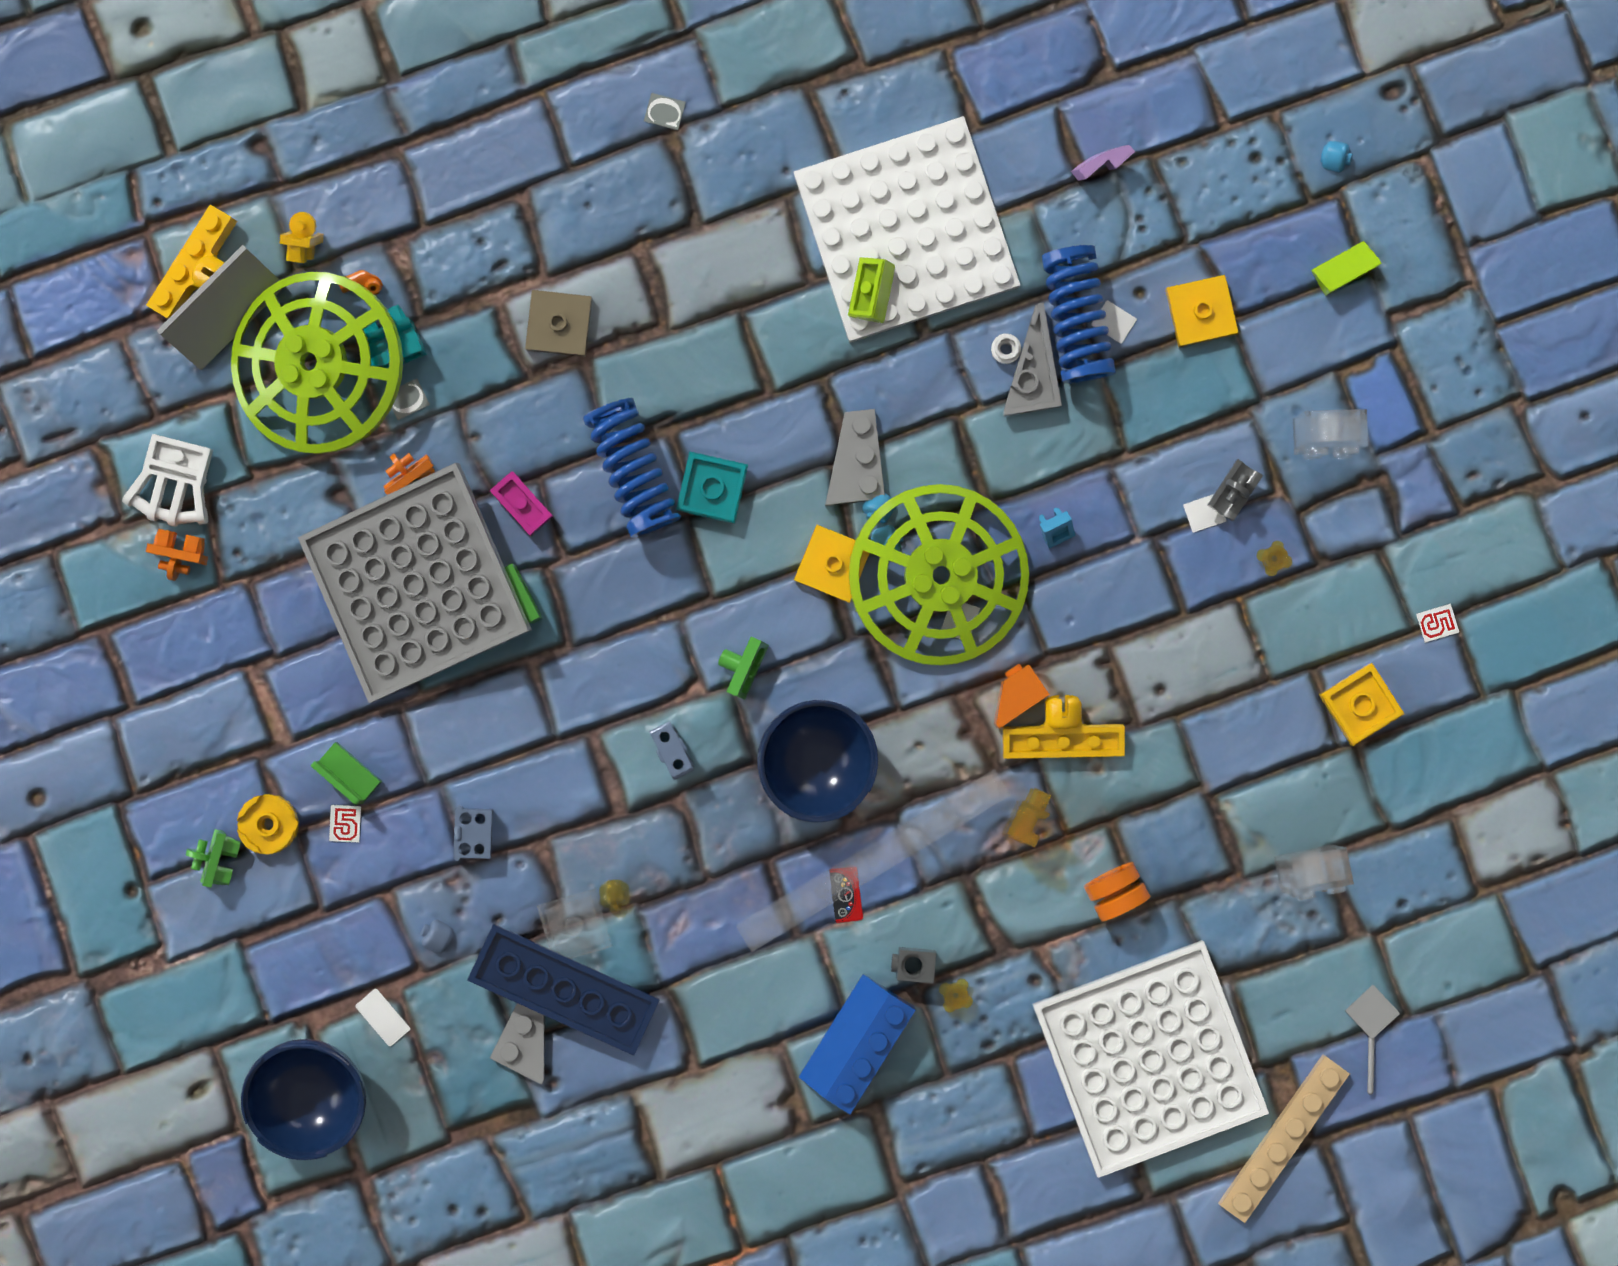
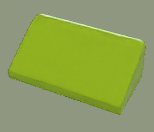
[1311,241,1382,296]
[848,257,895,323]

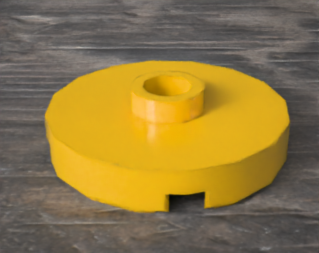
[237,794,299,855]

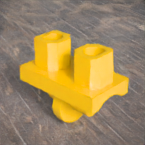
[279,212,324,263]

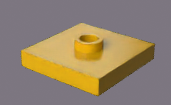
[1165,275,1239,347]
[794,524,870,603]
[1319,663,1404,746]

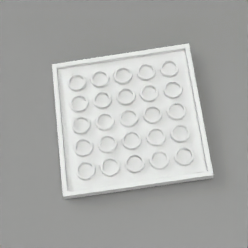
[794,116,1020,343]
[1032,940,1269,1178]

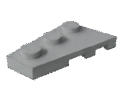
[825,409,885,506]

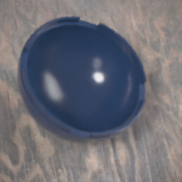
[757,700,878,822]
[241,1039,366,1160]

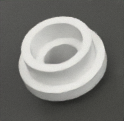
[991,334,1021,364]

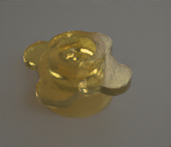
[1256,541,1292,576]
[939,978,973,1012]

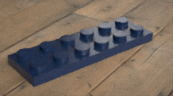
[467,923,660,1056]

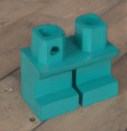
[363,305,427,369]

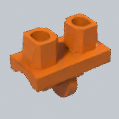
[383,453,435,495]
[145,529,208,581]

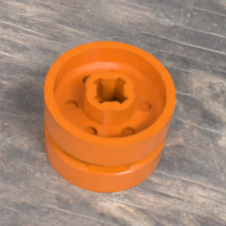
[1084,862,1151,921]

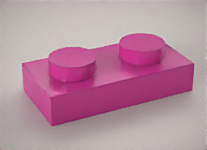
[490,471,553,536]

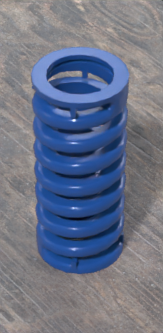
[1041,245,1116,383]
[583,398,681,538]

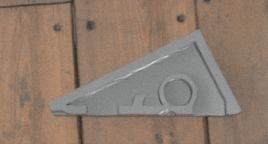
[1003,302,1062,417]
[490,1003,545,1085]

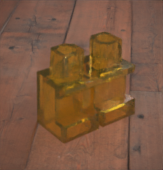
[1002,788,1051,847]

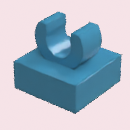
[1039,507,1076,549]

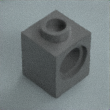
[891,947,936,984]

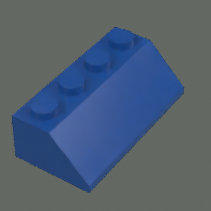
[799,974,916,1114]

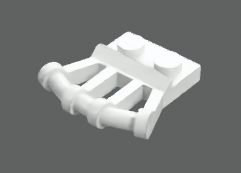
[122,434,213,527]

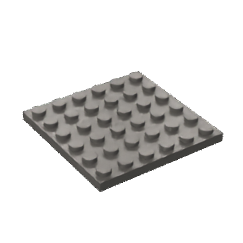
[298,463,532,703]

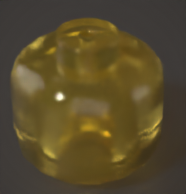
[599,880,630,912]

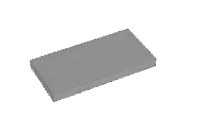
[157,245,284,370]

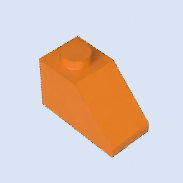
[994,663,1050,729]

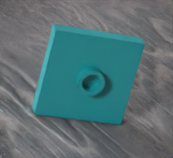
[676,451,748,524]

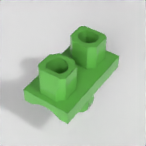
[185,829,241,888]

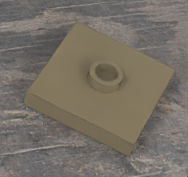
[525,290,592,357]

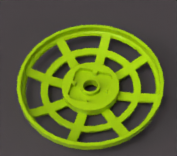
[231,272,403,454]
[849,484,1029,665]

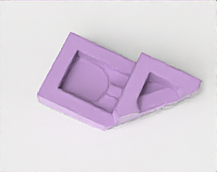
[1071,145,1135,181]

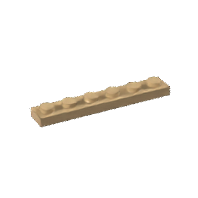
[1218,1054,1350,1223]

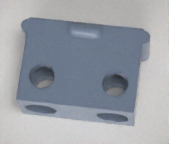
[649,721,694,780]
[453,805,493,861]

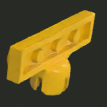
[146,205,238,319]
[1002,695,1125,759]

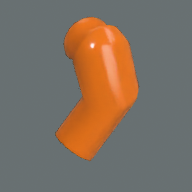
[339,270,383,295]

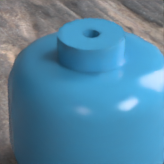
[1320,141,1353,173]
[862,493,895,523]

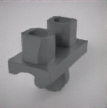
[1207,459,1263,521]

